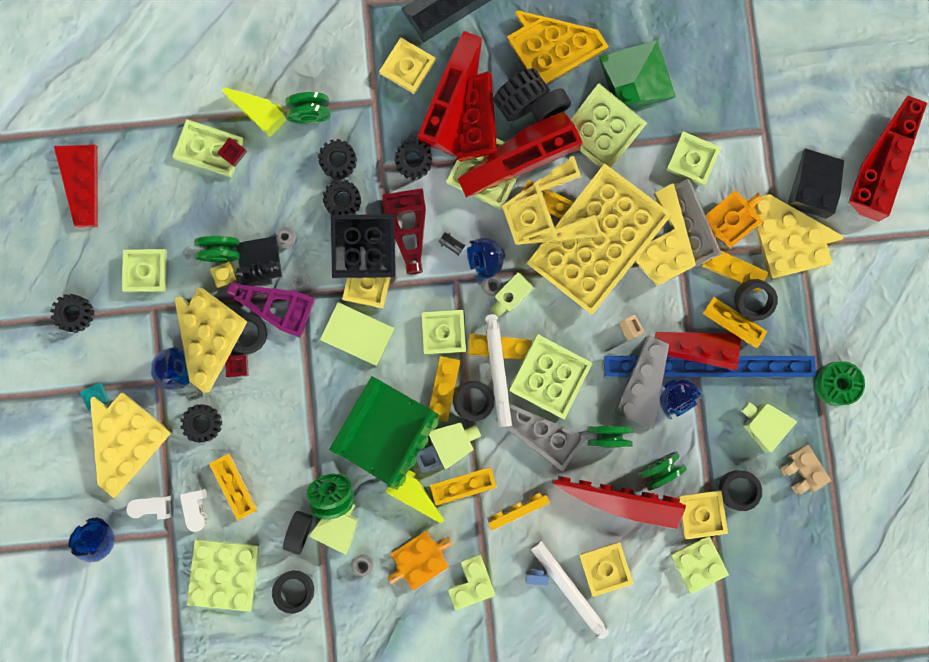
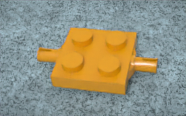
[705,190,763,249]
[387,530,453,591]

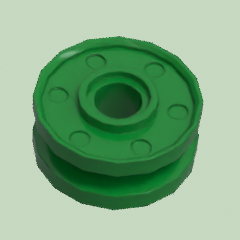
[285,92,331,124]
[194,236,240,262]
[814,361,865,406]
[587,426,633,448]
[638,451,687,491]
[307,473,354,520]

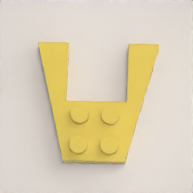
[502,156,603,245]
[635,183,696,286]

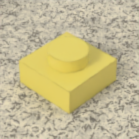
[210,261,238,289]

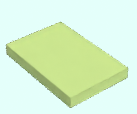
[172,119,245,178]
[320,302,395,366]

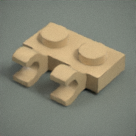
[780,445,831,495]

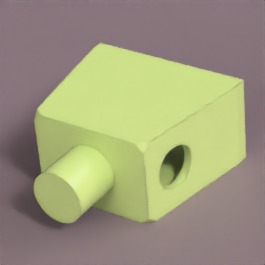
[490,272,535,317]
[741,402,797,452]
[429,423,481,469]
[309,503,358,555]

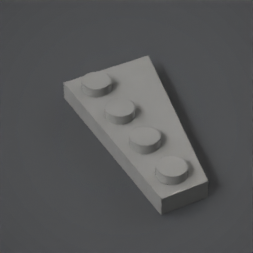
[495,404,588,471]

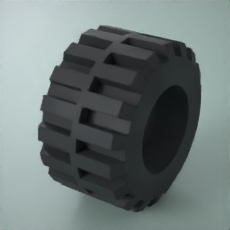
[493,68,550,121]

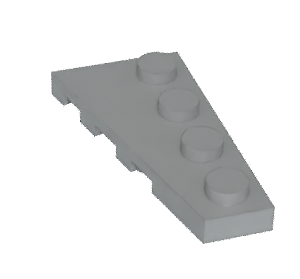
[675,179,722,272]
[614,335,669,429]

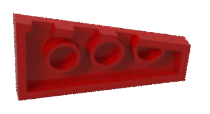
[456,71,497,162]
[54,144,98,228]
[654,332,741,370]

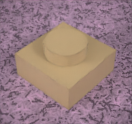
[619,315,645,341]

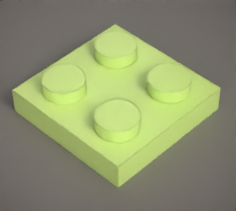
[666,131,721,187]
[122,249,167,292]
[421,310,466,355]
[670,536,729,594]

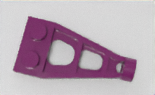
[227,282,316,338]

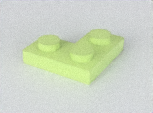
[448,554,496,611]

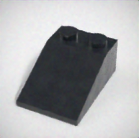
[787,148,844,219]

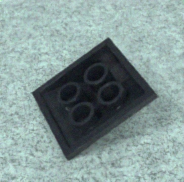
[331,214,395,278]

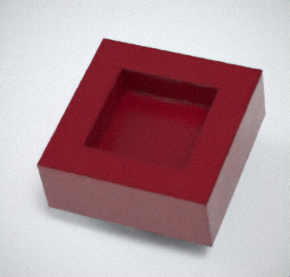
[217,137,247,167]
[225,355,249,378]

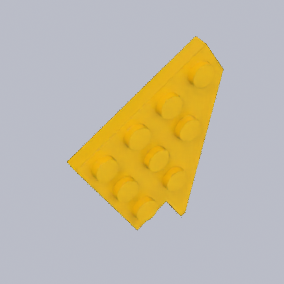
[507,11,609,85]

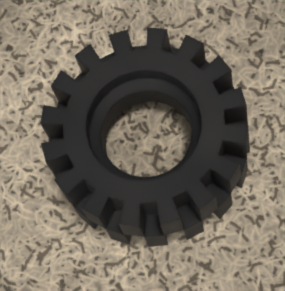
[318,139,357,179]
[395,139,432,180]
[322,179,361,215]
[50,294,94,333]
[180,404,222,443]

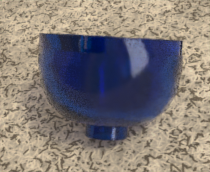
[467,238,505,281]
[151,347,190,390]
[660,380,704,419]
[68,517,115,563]

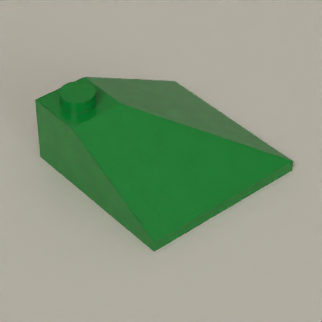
[599,40,676,110]

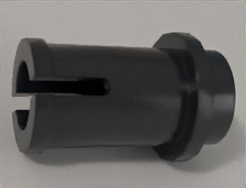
[438,232,466,256]

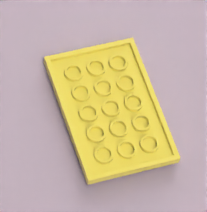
[527,163,672,315]

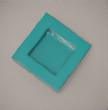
[80,383,110,411]

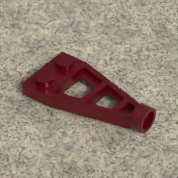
[382,188,426,275]

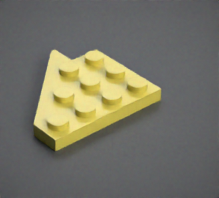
[748,194,844,280]
[175,288,247,393]
[90,392,172,498]

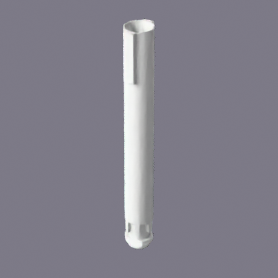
[485,314,512,427]
[530,541,609,640]

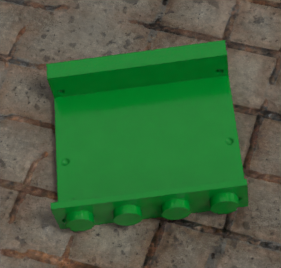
[329,376,440,490]

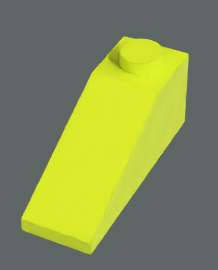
[222,87,287,137]
[386,470,444,524]

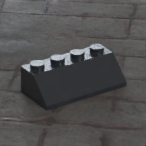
[402,0,491,43]

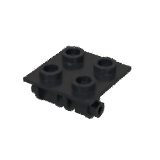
[236,236,282,284]

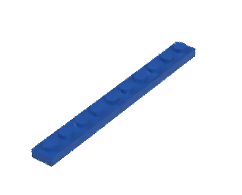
[604,356,816,377]

